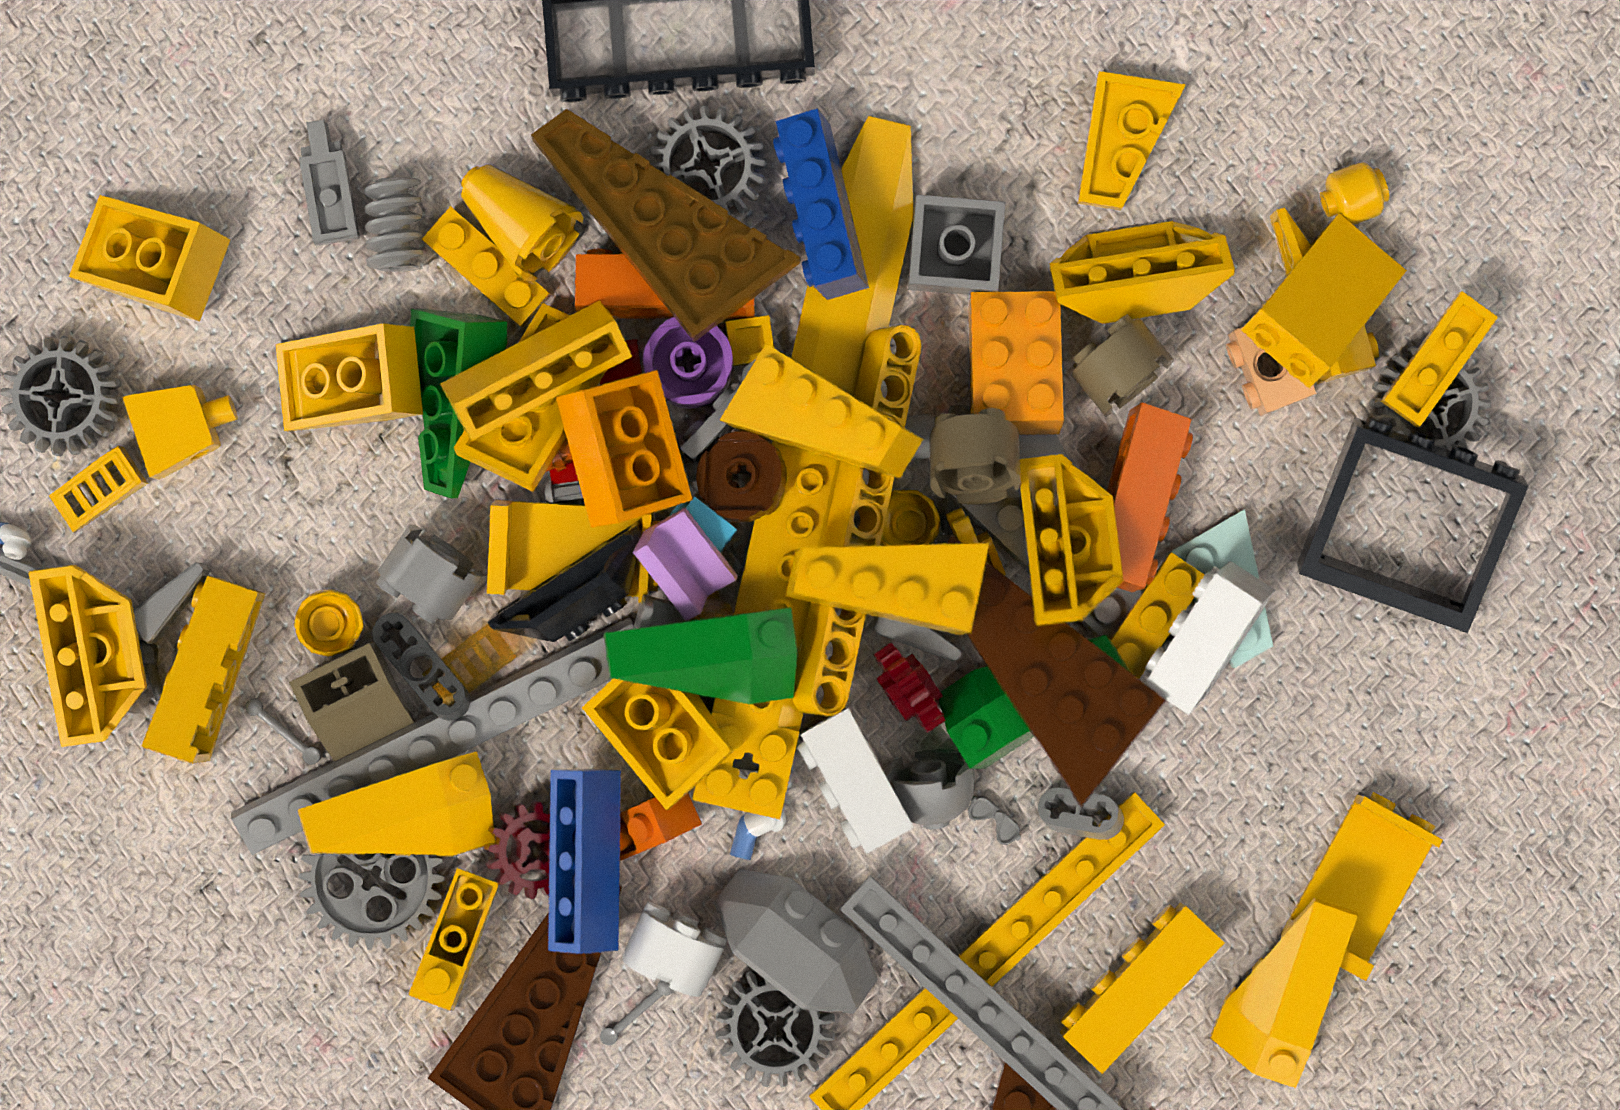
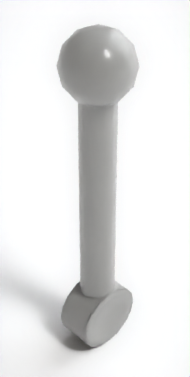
[245,698,321,765]
[600,980,674,1046]

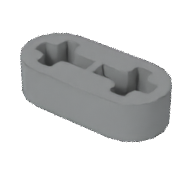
[1038,788,1124,840]

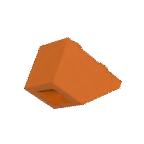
[620,793,702,861]

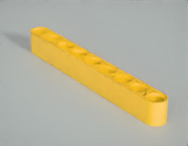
[792,325,921,716]

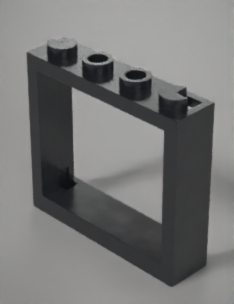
[1297,417,1529,633]

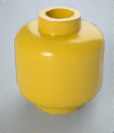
[1320,162,1389,225]

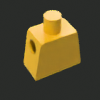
[122,385,238,480]

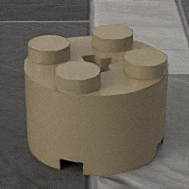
[1071,314,1174,417]
[929,408,1021,505]

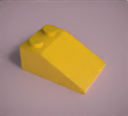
[69,195,231,322]
[275,323,423,432]
[582,679,734,810]

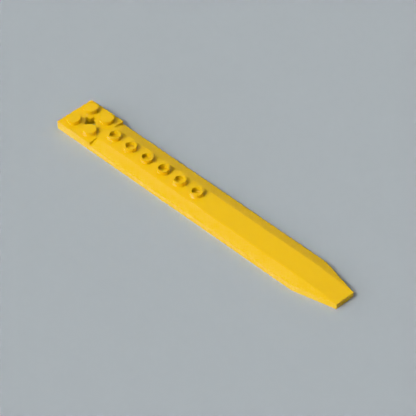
[692,116,913,819]

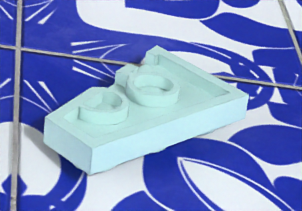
[1167,509,1273,668]

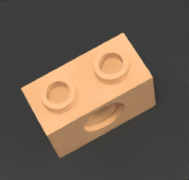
[1226,327,1317,416]

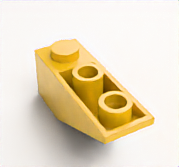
[408,868,499,1011]

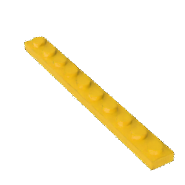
[809,792,1165,1110]

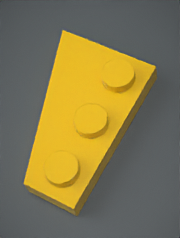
[1077,71,1186,210]

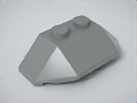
[714,869,878,1014]

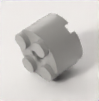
[376,525,483,623]

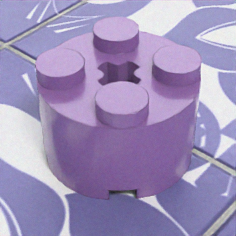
[643,317,734,409]

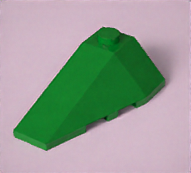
[410,308,508,499]
[603,608,797,704]
[939,635,1131,769]

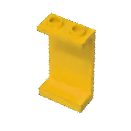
[1241,213,1407,388]
[487,500,661,603]
[1281,792,1443,981]

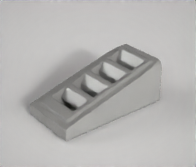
[133,562,212,644]
[873,617,961,661]

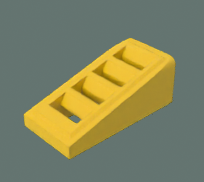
[49,445,148,533]

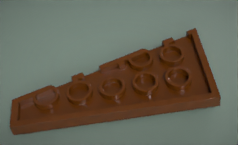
[946,535,1166,808]
[428,884,623,1110]

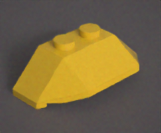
[1050,221,1235,324]
[1020,454,1123,625]
[28,564,147,747]

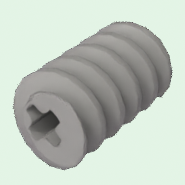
[364,177,423,272]

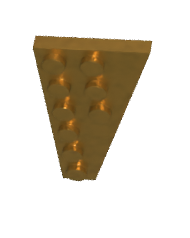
[531,109,801,342]

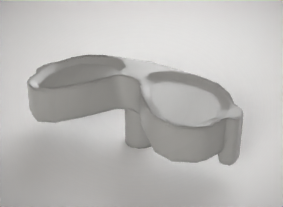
[968,796,1021,845]

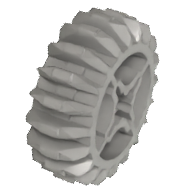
[649,106,767,215]
[0,336,123,457]
[1369,346,1491,461]
[716,970,835,1087]

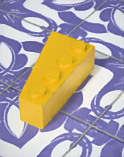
[720,343,923,478]
[786,543,989,635]
[141,576,266,764]

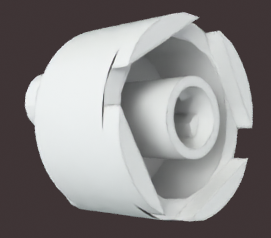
[622,901,728,997]

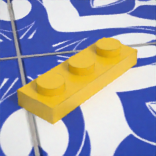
[422,206,551,328]
[1381,291,1498,427]
[1110,552,1205,679]

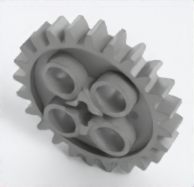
[299,854,445,950]

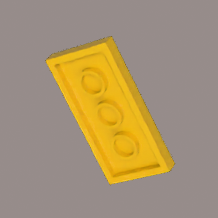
[454,303,607,492]

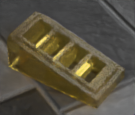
[422,624,519,706]

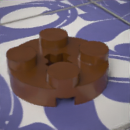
[696,431,787,522]

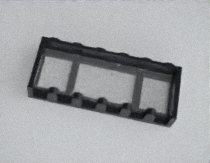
[542,0,815,103]

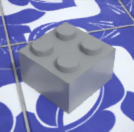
[908,195,1005,295]

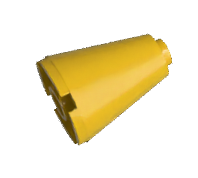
[461,164,584,282]

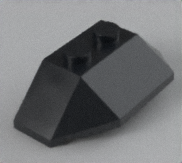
[488,520,642,642]

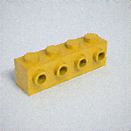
[441,300,632,441]
[1059,902,1225,1074]

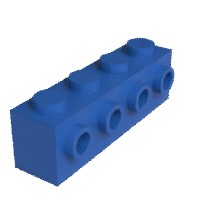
[773,108,869,300]
[548,769,621,954]

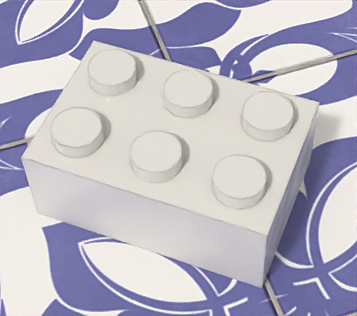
[1145,561,1276,715]
[797,707,914,854]

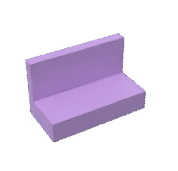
[633,507,738,621]

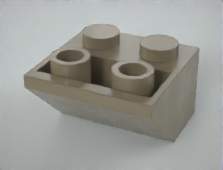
[289,643,415,762]

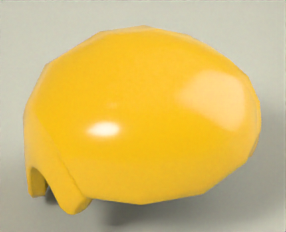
[880,490,940,546]
[294,588,364,657]

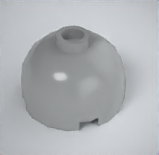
[884,749,974,830]

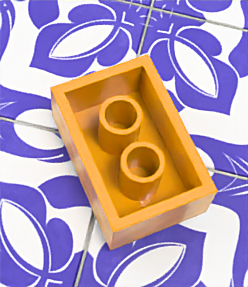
[968,291,1064,435]
[556,370,693,528]

